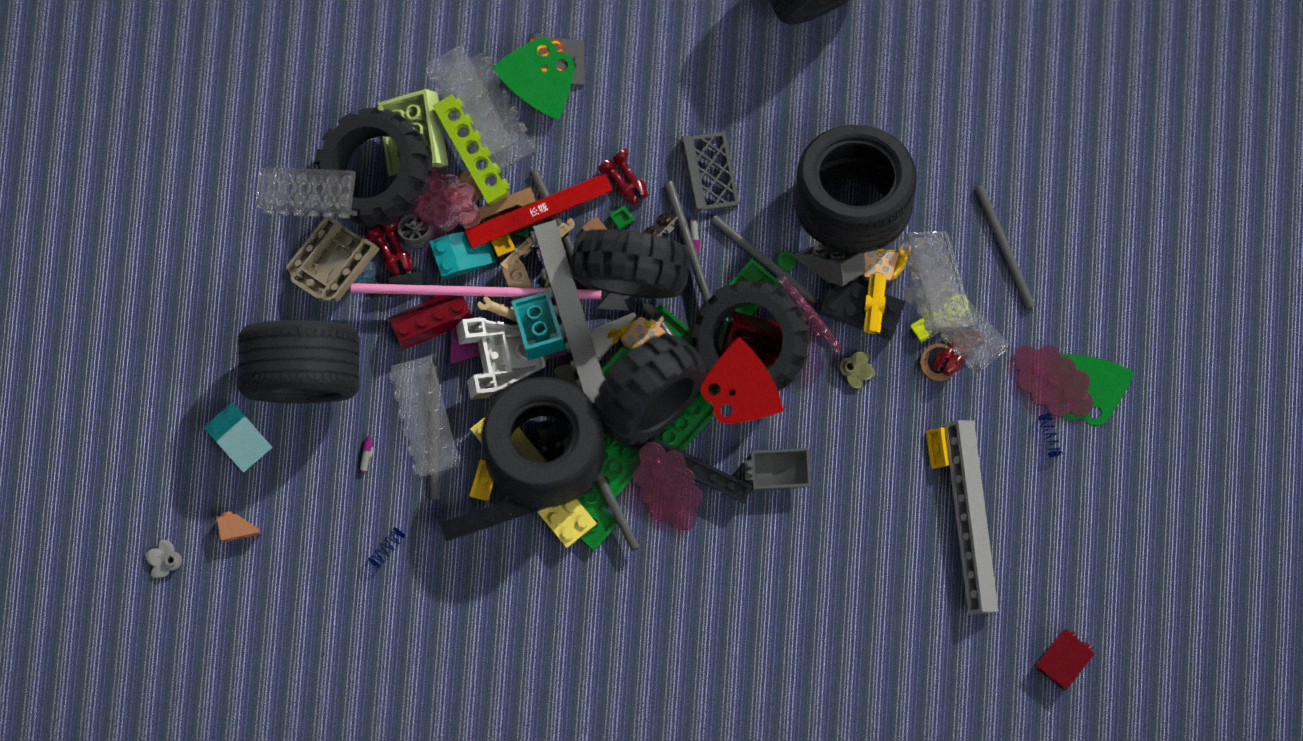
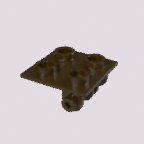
[642,213,678,238]

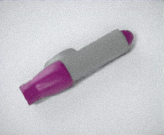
[689,218,700,255]
[360,436,373,474]

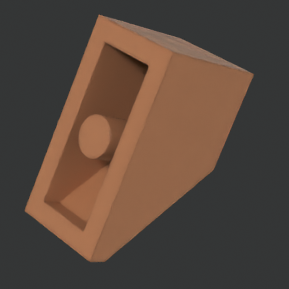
[217,512,261,542]

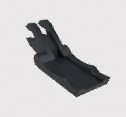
[370,271,425,299]

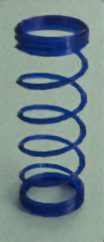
[1038,413,1063,457]
[368,527,406,568]

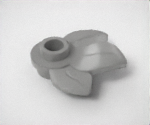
[145,540,182,578]

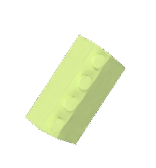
[378,89,448,176]

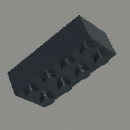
[820,281,906,340]

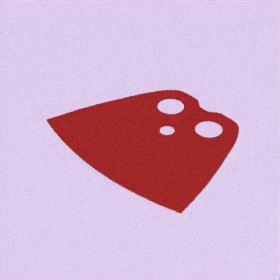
[701,337,784,424]

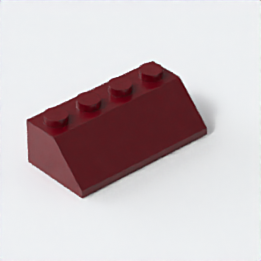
[388,295,472,351]
[721,311,783,367]

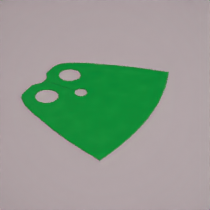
[492,37,575,120]
[1051,354,1135,426]

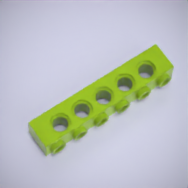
[433,94,510,206]

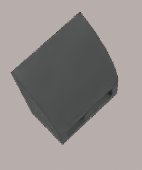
[744,448,812,492]

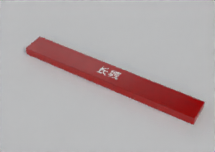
[465,173,613,249]

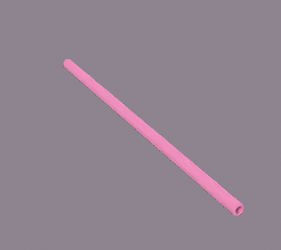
[351,283,601,300]

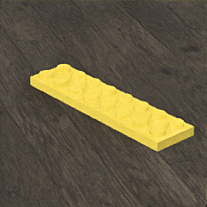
[470,418,597,548]

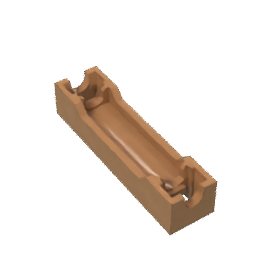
[460,187,536,230]

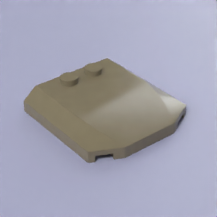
[286,215,379,302]

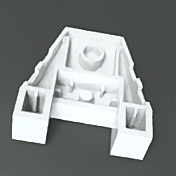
[456,317,546,400]

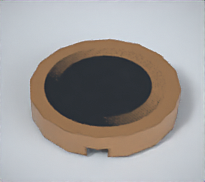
[920,343,956,382]

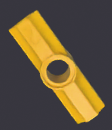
[863,274,886,334]

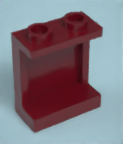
[1034,629,1095,691]

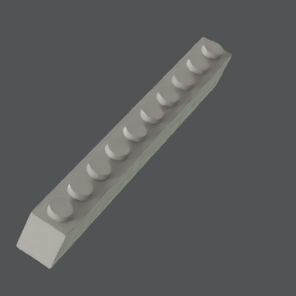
[531,220,604,403]
[944,420,998,615]

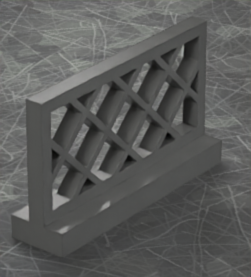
[679,132,740,214]

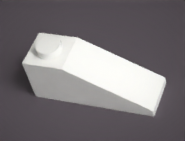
[589,313,637,361]

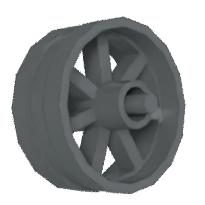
[397,212,433,248]

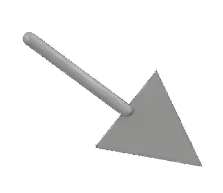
[597,293,631,311]

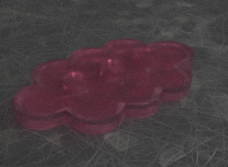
[411,167,480,232]
[777,274,842,353]
[1013,345,1094,417]
[633,442,703,531]

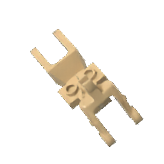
[477,218,575,323]

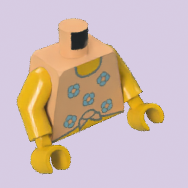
[861,244,911,284]
[607,312,666,349]

